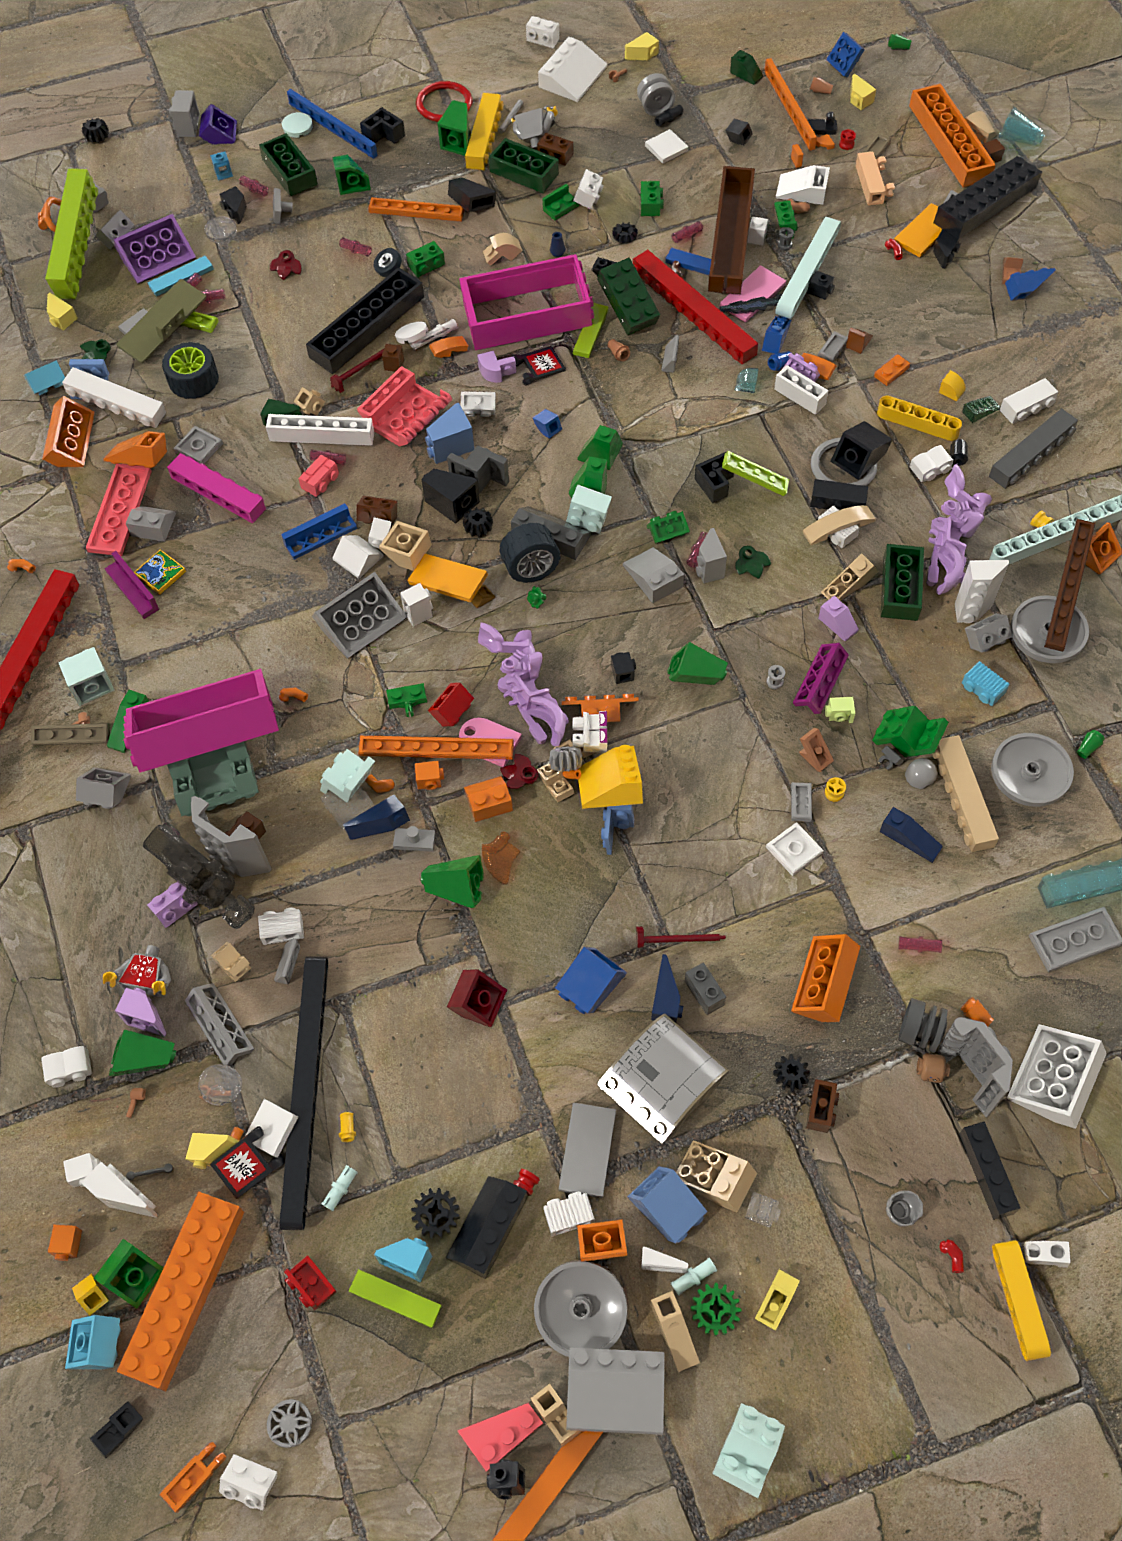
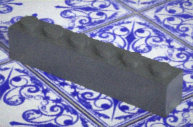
[989,408,1078,489]

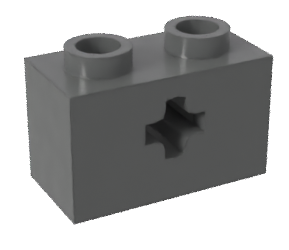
[684,962,726,1015]

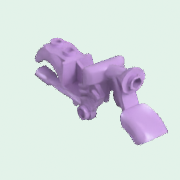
[926,464,992,595]
[478,622,569,747]

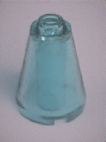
[998,106,1045,145]

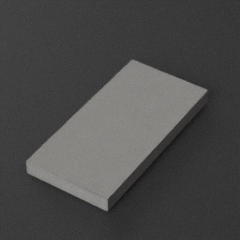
[1029,907,1122,972]
[559,1103,616,1198]

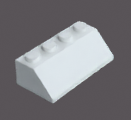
[955,560,1009,623]

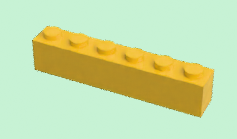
[465,93,504,170]

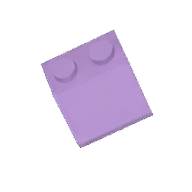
[115,988,166,1037]

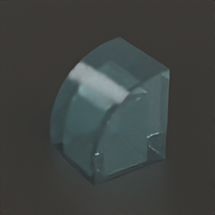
[735,368,759,393]

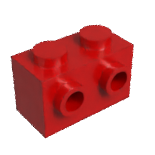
[428,682,475,726]

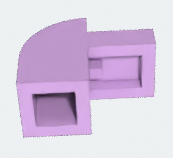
[477,351,516,383]

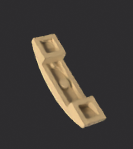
[803,506,876,545]

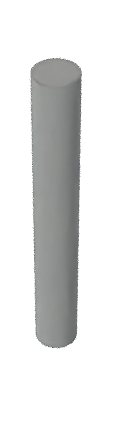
[498,100,523,134]

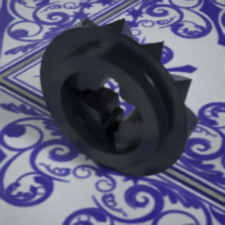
[612,222,638,243]

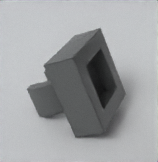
[878,745,905,770]

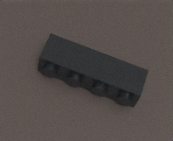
[959,1121,1021,1220]

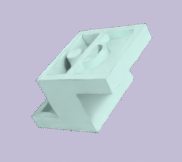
[320,749,375,803]
[713,1403,785,1498]

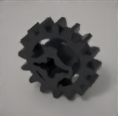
[411,1188,460,1239]

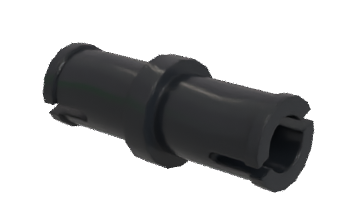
[654,104,684,126]

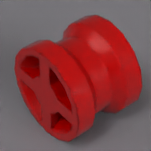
[839,129,856,150]
[512,1169,540,1196]

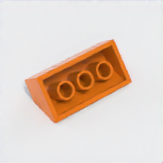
[42,396,94,467]
[791,934,861,1022]

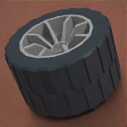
[499,523,561,583]

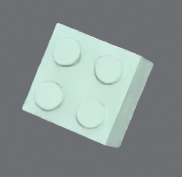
[566,485,612,534]

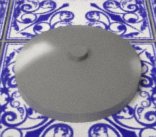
[1010,596,1089,663]
[991,733,1074,807]
[534,1260,627,1357]

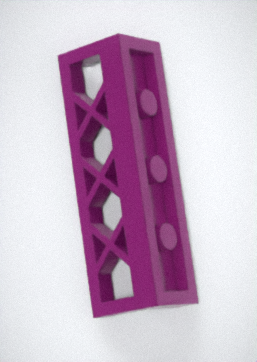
[104,551,159,619]
[793,643,849,714]

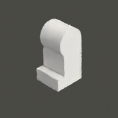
[1024,1241,1070,1268]

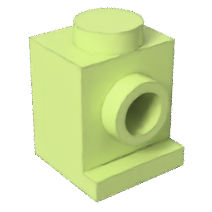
[825,697,855,723]

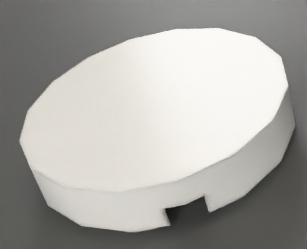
[395,322,428,344]

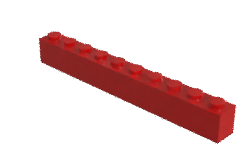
[633,249,758,365]
[0,569,79,730]

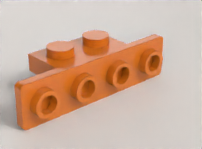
[562,694,639,722]

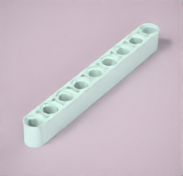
[775,217,841,319]
[989,495,1122,564]

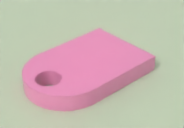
[459,718,522,767]

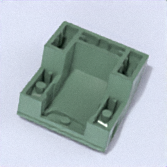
[167,741,259,816]

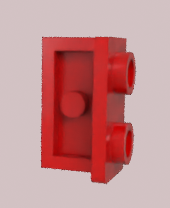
[284,1255,337,1311]

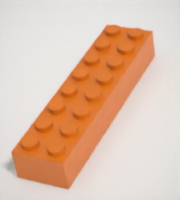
[909,84,996,187]
[117,1191,245,1392]

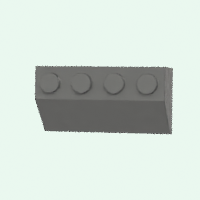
[511,506,592,560]

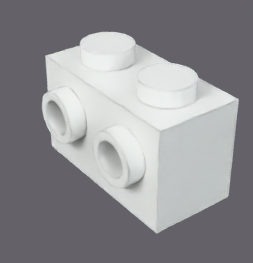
[526,16,559,48]
[573,169,603,209]

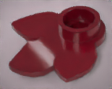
[270,250,302,280]
[500,754,538,789]

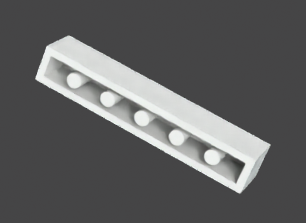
[62,367,166,428]
[266,414,374,446]

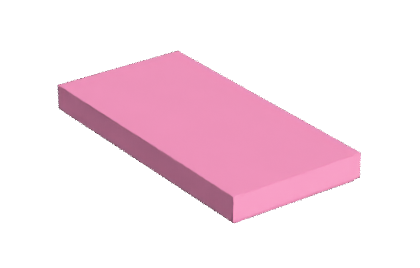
[720,265,786,323]

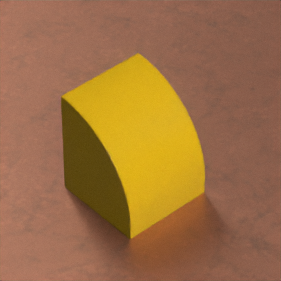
[939,370,966,401]
[72,1273,109,1316]

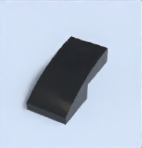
[90,1401,143,1459]

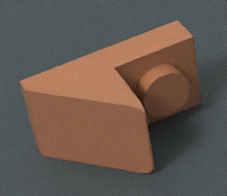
[1002,257,1024,284]
[799,728,834,772]

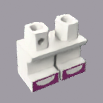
[573,711,607,753]

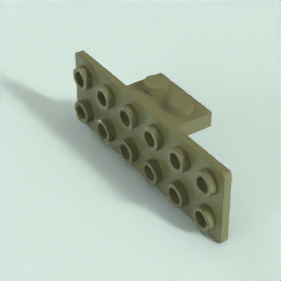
[116,279,206,364]

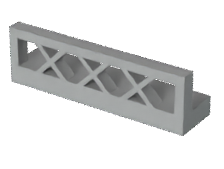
[185,983,254,1067]

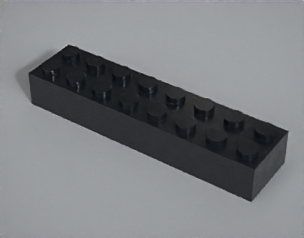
[933,156,1042,240]
[306,267,424,374]

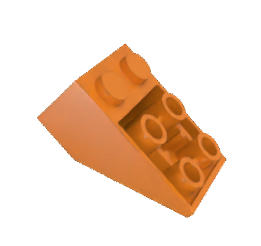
[104,431,167,468]

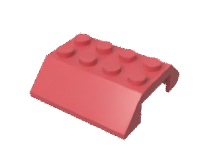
[357,366,452,447]

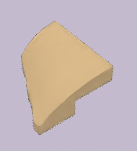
[965,111,997,143]

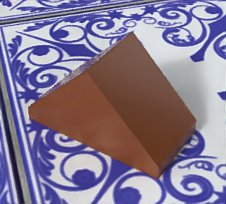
[846,327,873,354]

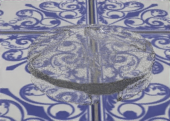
[204,216,237,243]
[198,1064,242,1106]

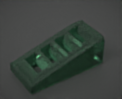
[962,396,1001,423]

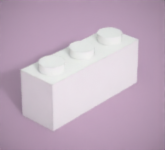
[774,365,829,415]
[1000,378,1058,424]

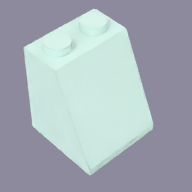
[58,647,115,706]

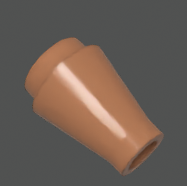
[810,77,833,94]
[607,339,630,361]

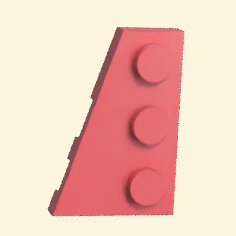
[458,1403,543,1472]

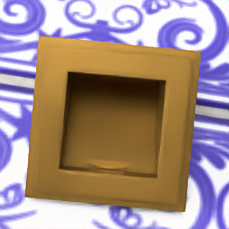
[472,584,495,608]

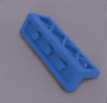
[281,503,357,560]

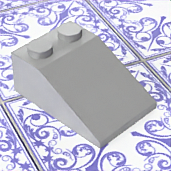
[623,547,684,603]

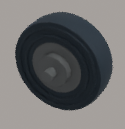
[373,248,402,277]

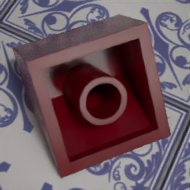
[447,969,507,1027]

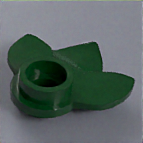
[80,339,111,361]
[735,545,771,579]

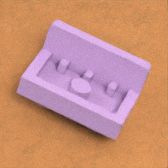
[783,353,820,382]
[147,880,198,928]

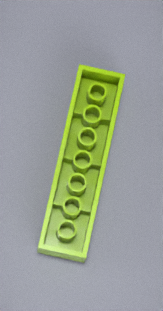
[45,168,98,299]

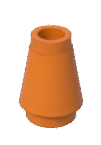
[961,997,994,1027]

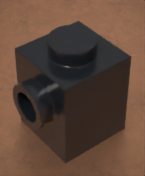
[725,118,753,146]
[807,270,835,300]
[611,652,636,684]

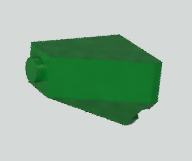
[332,154,371,195]
[577,425,623,470]
[569,456,607,498]
[667,642,728,685]
[421,855,484,908]
[109,1029,176,1076]

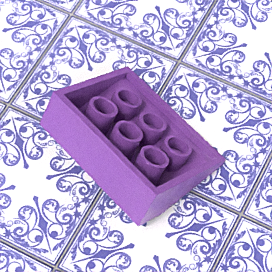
[114,214,196,284]

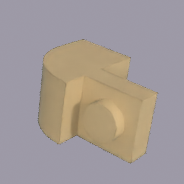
[483,233,522,265]
[211,942,251,982]
[530,1383,582,1447]

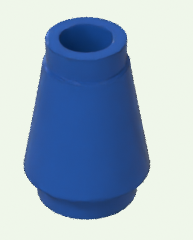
[768,351,791,371]

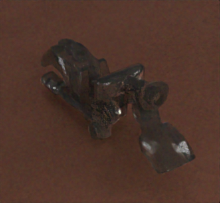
[143,822,255,929]

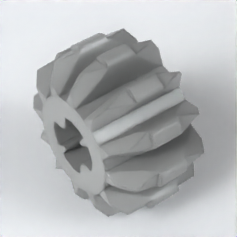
[549,746,582,772]

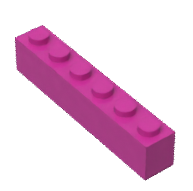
[167,453,266,524]

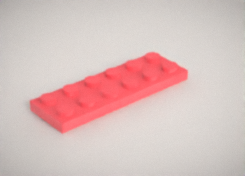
[86,464,152,556]

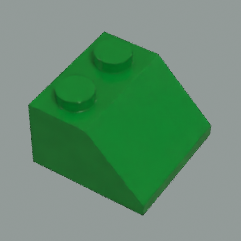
[94,1239,164,1309]

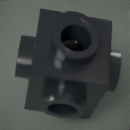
[487,1459,525,1500]

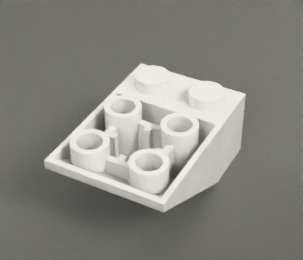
[776,165,830,205]
[81,1162,158,1217]

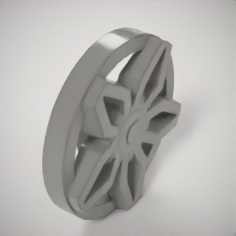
[267,1399,312,1448]

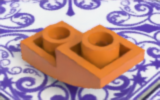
[429,336,469,358]
[802,353,836,380]

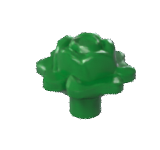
[527,586,546,609]

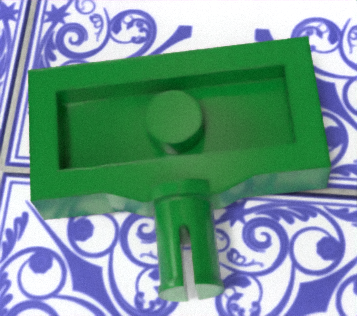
[386,683,427,717]

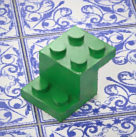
[872,706,949,757]

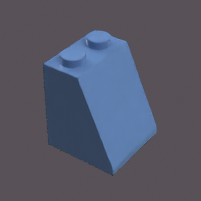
[425,403,474,464]
[627,1166,707,1243]

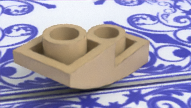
[537,763,575,803]

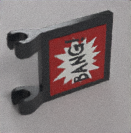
[511,346,566,386]
[210,1126,285,1199]

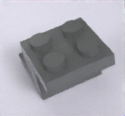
[447,445,509,494]

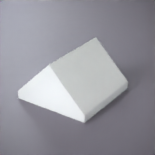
[333,535,384,579]

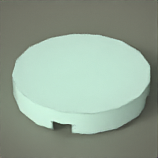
[282,112,313,138]

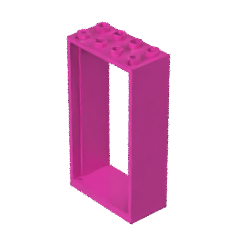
[459,254,594,350]
[123,669,279,773]

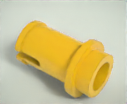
[339,1112,356,1142]

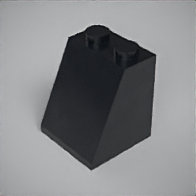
[830,421,893,480]
[421,468,480,524]

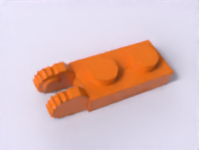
[160,1442,226,1513]

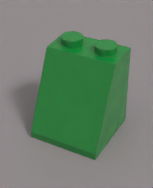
[437,100,469,156]

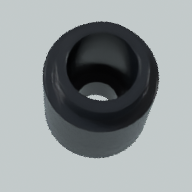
[950,439,968,466]

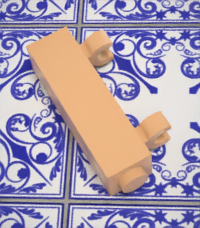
[856,152,895,205]

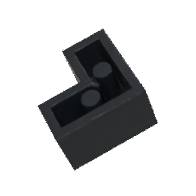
[360,107,405,144]
[694,452,734,503]

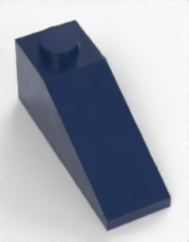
[343,795,410,840]
[880,807,943,863]
[651,954,684,1023]

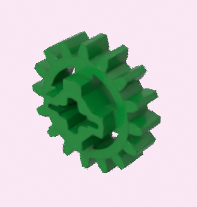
[690,1283,741,1337]

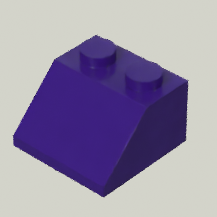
[199,104,237,145]

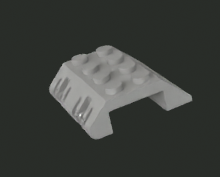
[937,1017,1013,1117]

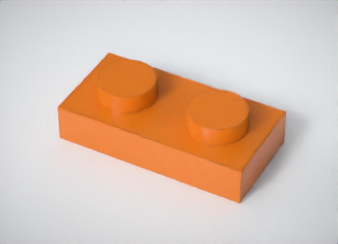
[874,354,910,386]

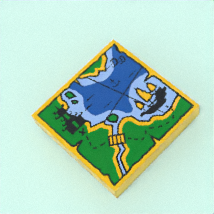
[134,550,186,595]

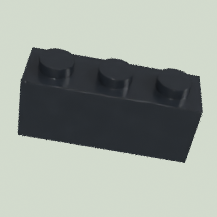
[810,479,868,510]

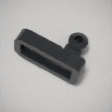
[807,112,837,135]

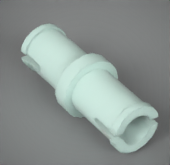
[321,1165,358,1211]
[671,1258,717,1296]

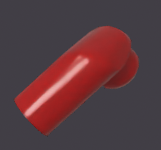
[885,238,903,260]
[939,1239,964,1273]

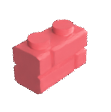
[298,455,339,497]

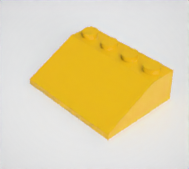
[578,745,643,809]

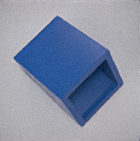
[555,947,627,1014]

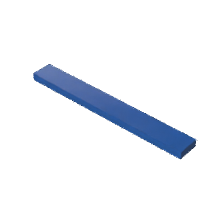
[287,89,378,159]

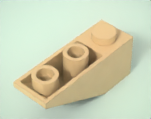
[821,553,879,601]
[650,1291,700,1373]

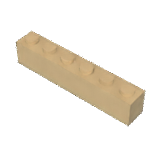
[932,735,999,852]

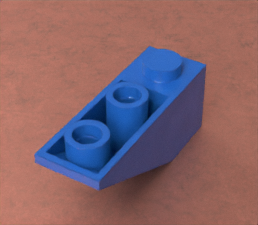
[1005,267,1056,301]
[762,316,791,354]

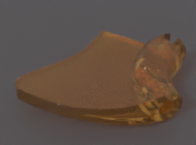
[482,831,520,885]

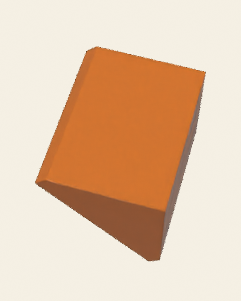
[1085,522,1122,574]

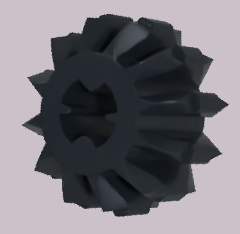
[82,117,109,144]
[462,507,493,538]
[773,1054,811,1092]

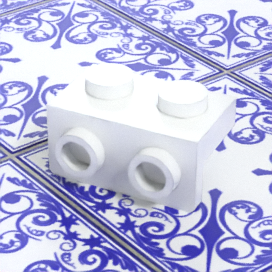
[460,392,496,417]
[219,1454,277,1510]

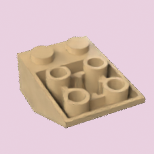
[676,1140,757,1212]

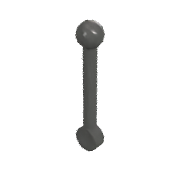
[126,1164,173,1180]

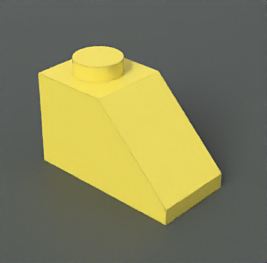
[625,32,659,60]
[850,74,876,110]
[47,293,77,331]
[185,1133,239,1169]
[755,1269,800,1331]

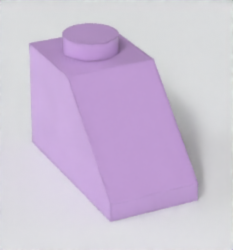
[818,596,859,641]

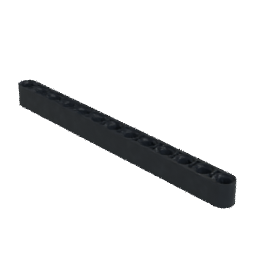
[280,956,328,1230]

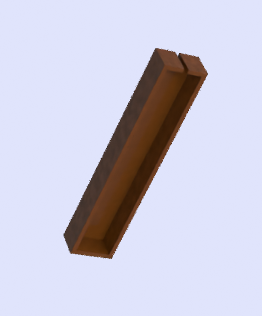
[708,166,755,295]

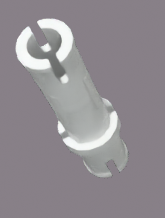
[410,319,458,351]

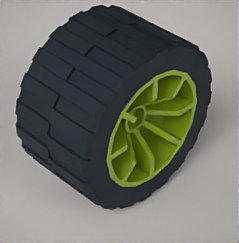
[162,342,219,399]

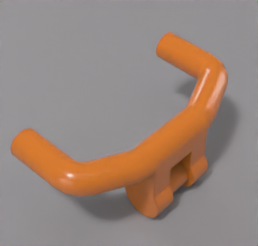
[38,197,62,232]

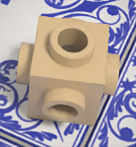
[294,387,326,416]

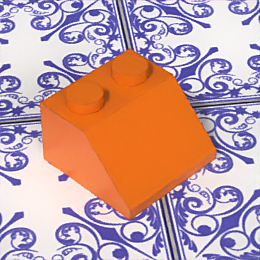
[464,776,513,822]
[577,1220,627,1262]

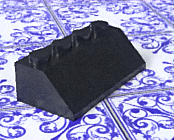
[446,1176,528,1279]

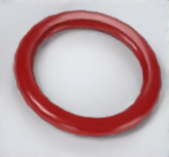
[416,81,473,122]

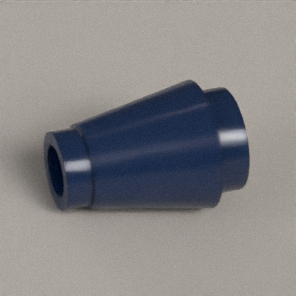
[550,232,566,257]

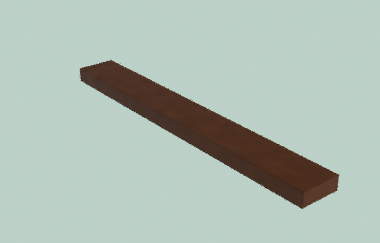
[1044,519,1095,652]

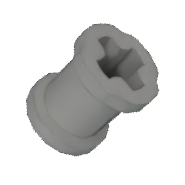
[766,665,785,689]

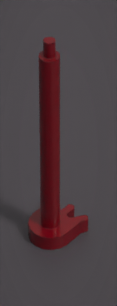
[330,349,384,394]
[636,926,726,948]

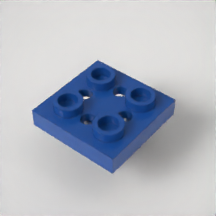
[826,32,865,78]

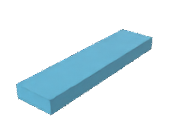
[148,256,214,297]

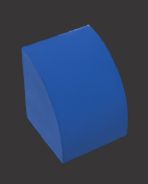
[533,409,562,438]

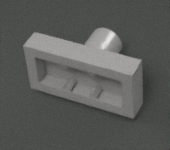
[273,188,292,224]
[393,826,436,852]

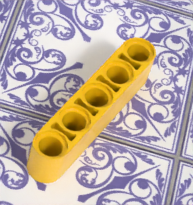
[877,396,962,441]
[992,1240,1051,1361]

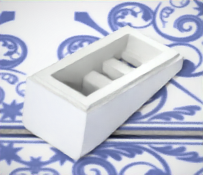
[641,1247,688,1274]

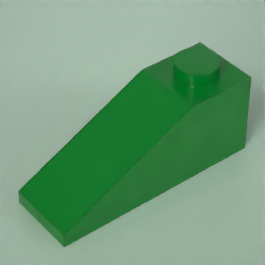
[107,690,149,753]

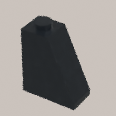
[448,177,496,213]

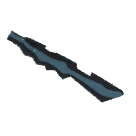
[719,294,782,314]

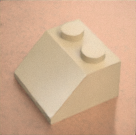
[379,521,432,571]

